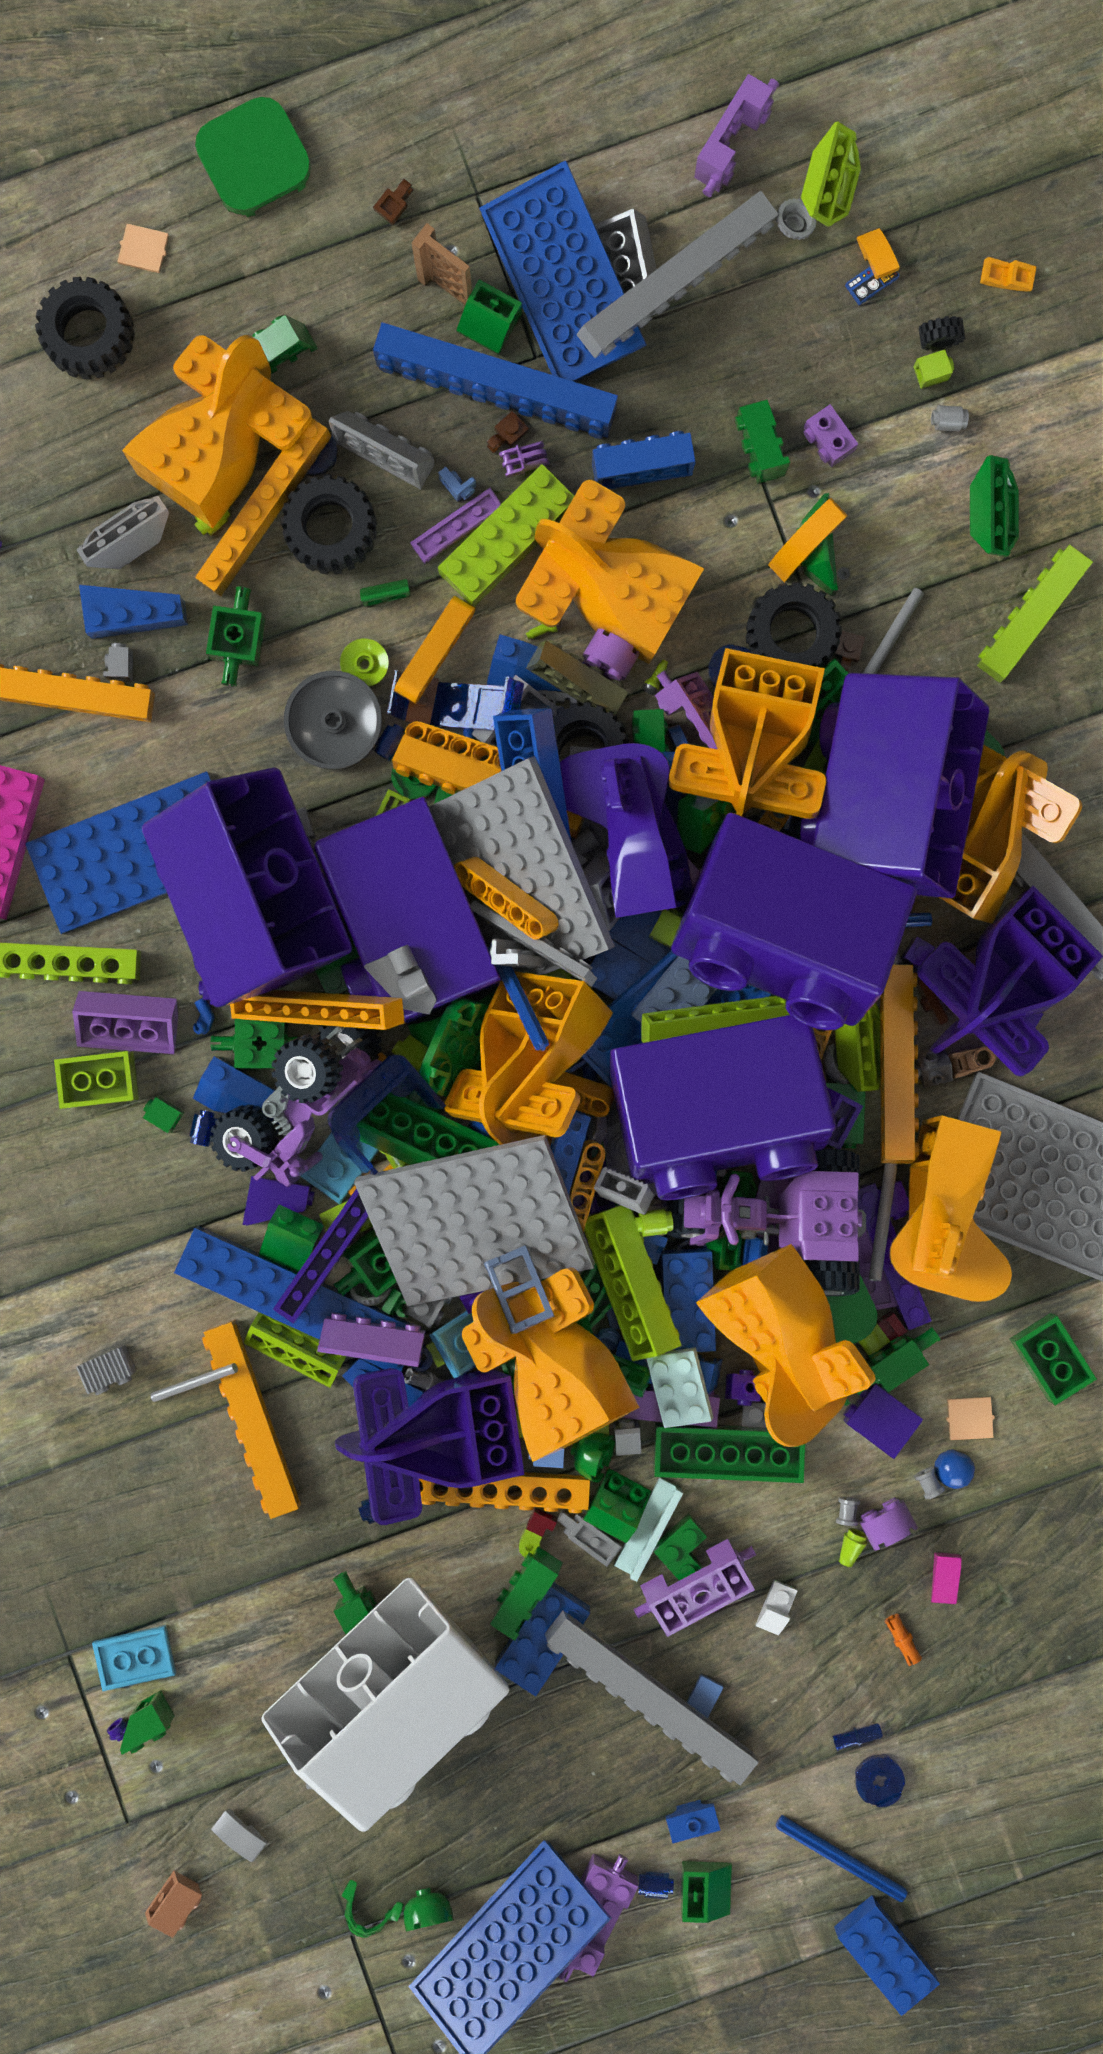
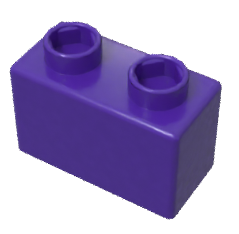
[800,673,989,898]
[142,767,352,1007]
[314,796,501,1027]
[671,813,917,1030]
[609,1015,836,1200]

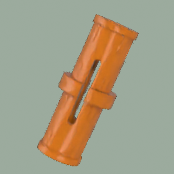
[885,1614,922,1666]

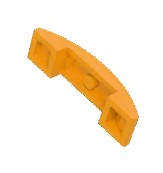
[768,498,848,583]

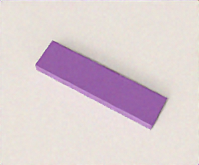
[410,488,501,564]

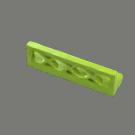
[243,1312,347,1388]

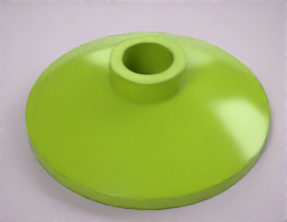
[340,638,389,687]

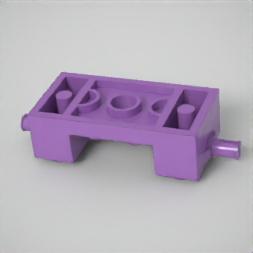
[694,74,779,197]
[655,671,718,749]
[634,1539,756,1637]
[558,1854,638,1982]

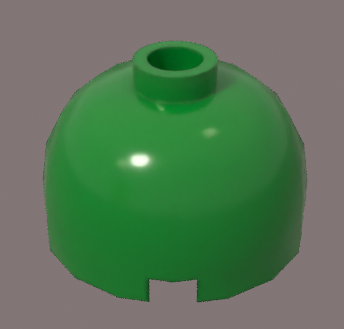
[571,1433,615,1483]
[403,1888,454,1932]

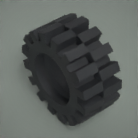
[919,316,966,351]

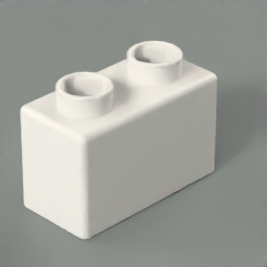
[262,1578,509,1832]

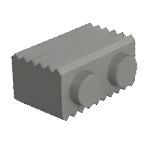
[594,1167,654,1215]
[76,1345,137,1395]

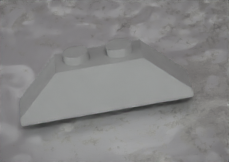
[77,496,169,569]

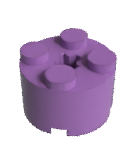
[583,629,640,681]
[860,1497,918,1551]

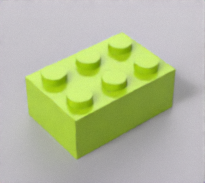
[54,1051,139,1109]

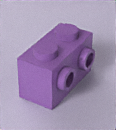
[804,404,858,467]

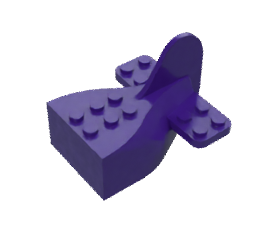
[560,743,693,918]
[917,885,1103,1077]
[335,1368,524,1525]

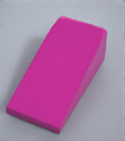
[931,1552,962,1604]

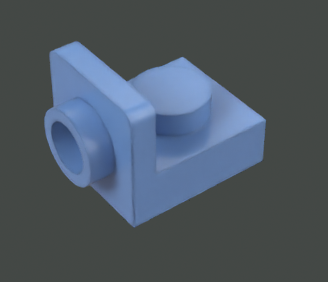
[438,467,476,502]

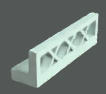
[614,1477,683,1582]

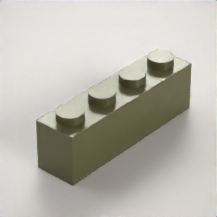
[526,640,628,714]

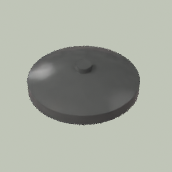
[284,671,383,770]

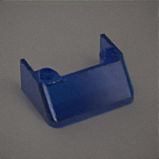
[328,1055,446,1175]

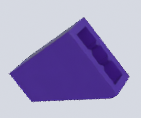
[242,1175,315,1226]

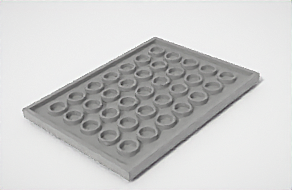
[429,756,615,975]
[957,1072,1103,1282]
[354,1135,595,1306]

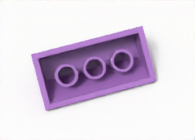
[72,991,178,1054]
[317,1313,426,1367]

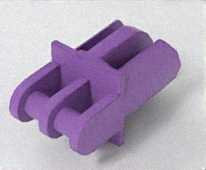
[499,441,550,478]

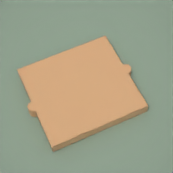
[118,224,169,273]
[946,1397,995,1440]

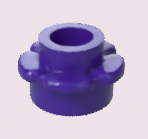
[107,1718,128,1741]

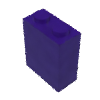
[843,1383,923,1459]

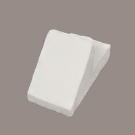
[756,1579,798,1635]

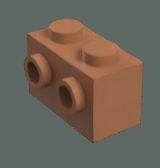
[145,1871,202,1938]

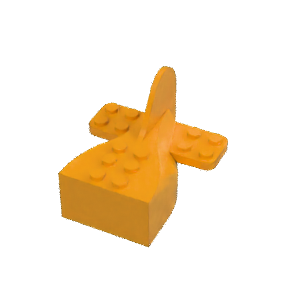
[122,335,312,528]
[516,480,704,664]
[668,648,826,819]
[939,745,1082,924]
[444,971,613,1146]
[889,1115,1012,1302]
[696,1244,876,1447]
[462,1267,640,1462]

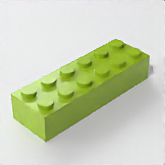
[438,464,574,607]
[584,1205,682,1361]

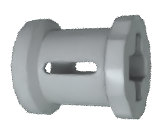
[914,1467,945,1499]
[836,1497,860,1526]

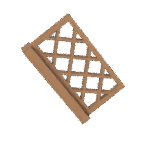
[412,223,472,305]

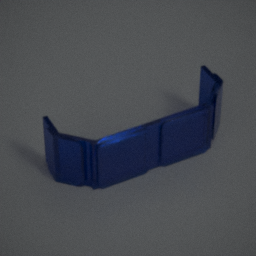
[387,670,524,731]

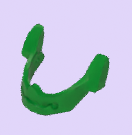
[342,1880,404,1938]

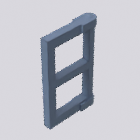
[484,1245,555,1334]

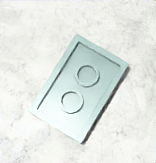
[646,1347,714,1428]

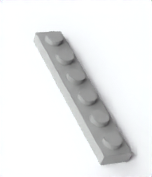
[470,900,597,987]

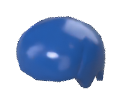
[934,1449,975,1489]

